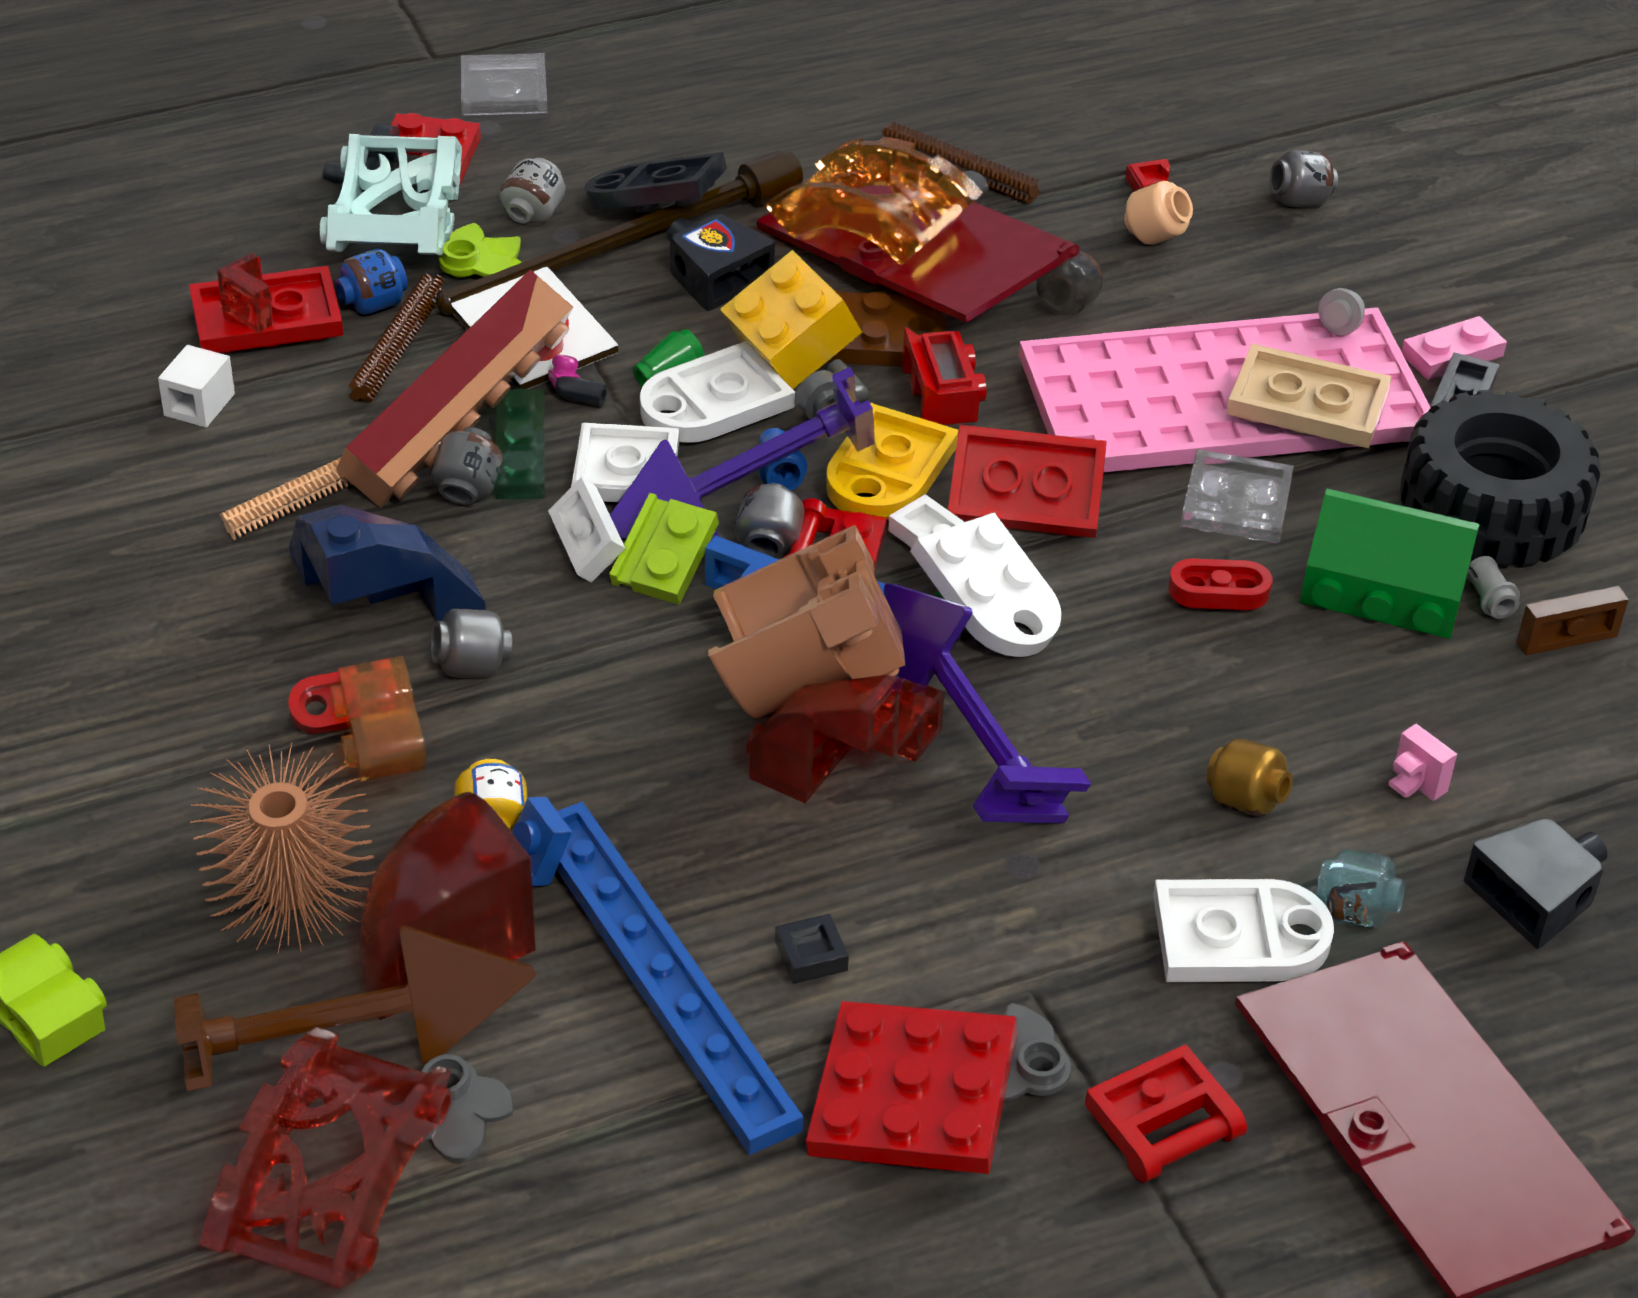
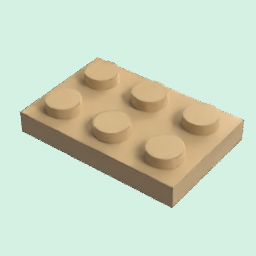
[1226,343,1392,449]

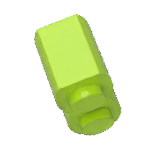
[0,934,107,1067]

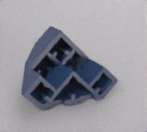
[289,505,486,621]

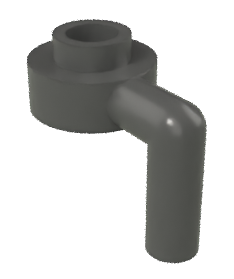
[796,359,869,419]

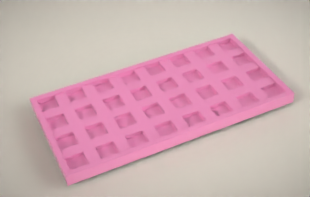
[1019,307,1431,472]

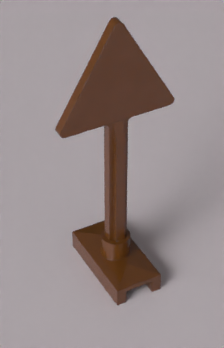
[174,925,536,1091]

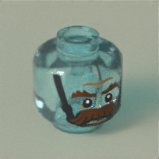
[1317,848,1405,928]

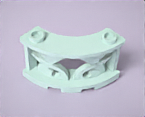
[320,134,462,255]

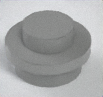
[1318,288,1365,335]

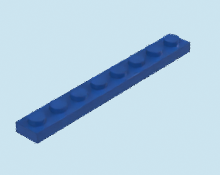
[557,801,803,1155]

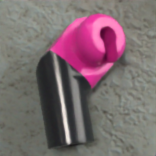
[548,354,607,407]

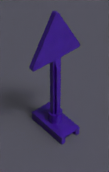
[610,367,875,541]
[884,583,1092,823]

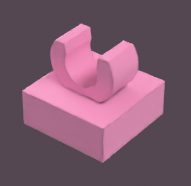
[1389,724,1457,801]

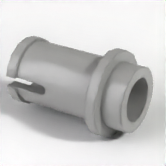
[1467,556,1520,619]

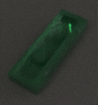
[495,389,545,500]

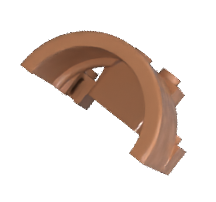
[708,525,905,719]

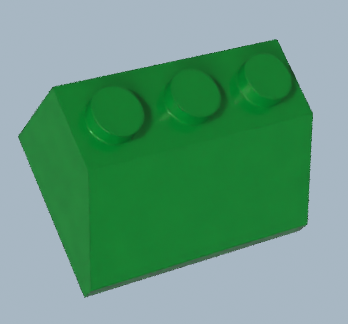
[1300,488,1479,639]

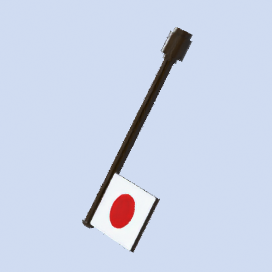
[436,151,803,392]

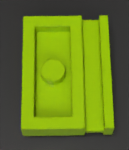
[609,493,719,605]

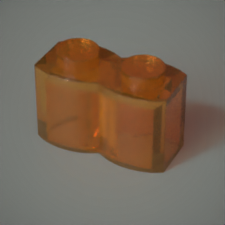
[329,656,427,782]

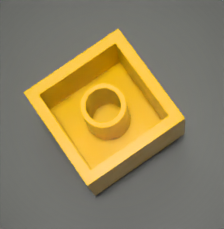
[720,250,862,389]

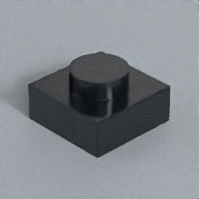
[775,914,849,984]

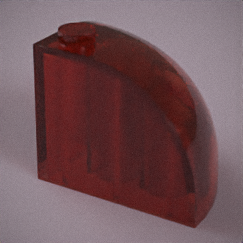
[360,792,536,1020]

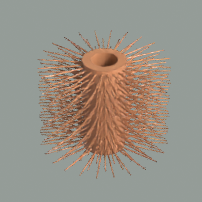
[190,743,376,953]

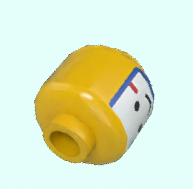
[454,759,527,843]

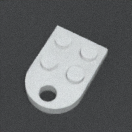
[640,341,796,442]
[910,513,1061,657]
[1153,879,1334,982]

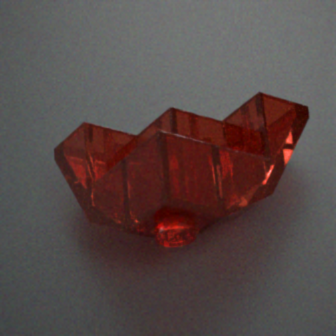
[746,674,945,804]

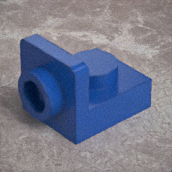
[479,797,572,888]

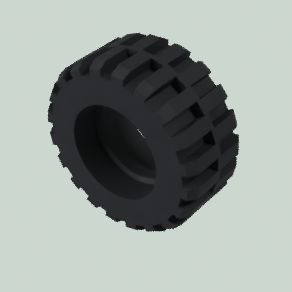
[1400,390,1601,568]

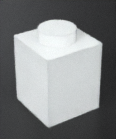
[158,345,235,428]

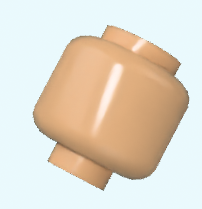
[1124,181,1193,245]

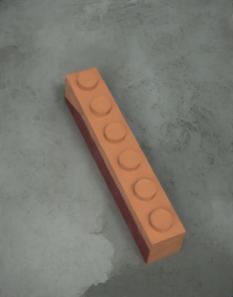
[336,269,573,508]

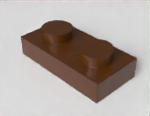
[1516,586,1629,656]

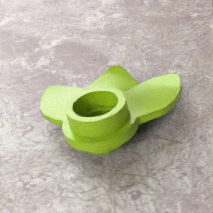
[439,223,522,278]

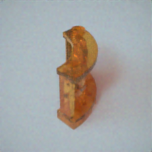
[766,137,983,265]

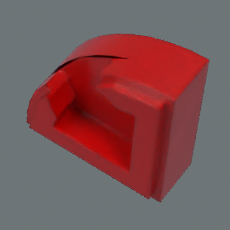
[1125,159,1170,192]

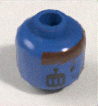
[335,249,408,316]

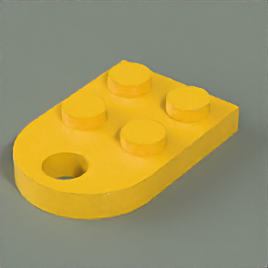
[826,403,959,520]

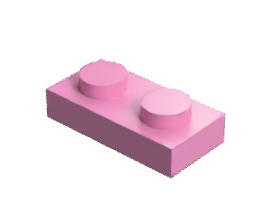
[1401,316,1507,380]

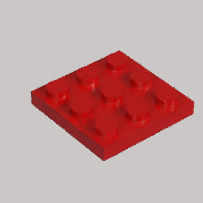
[806,1001,1018,1174]

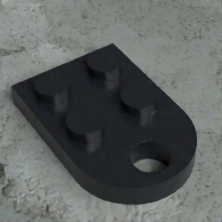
[585,152,727,212]

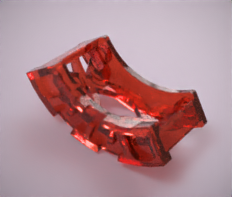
[199,1027,452,1290]

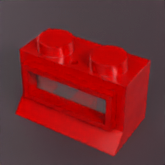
[902,327,987,425]

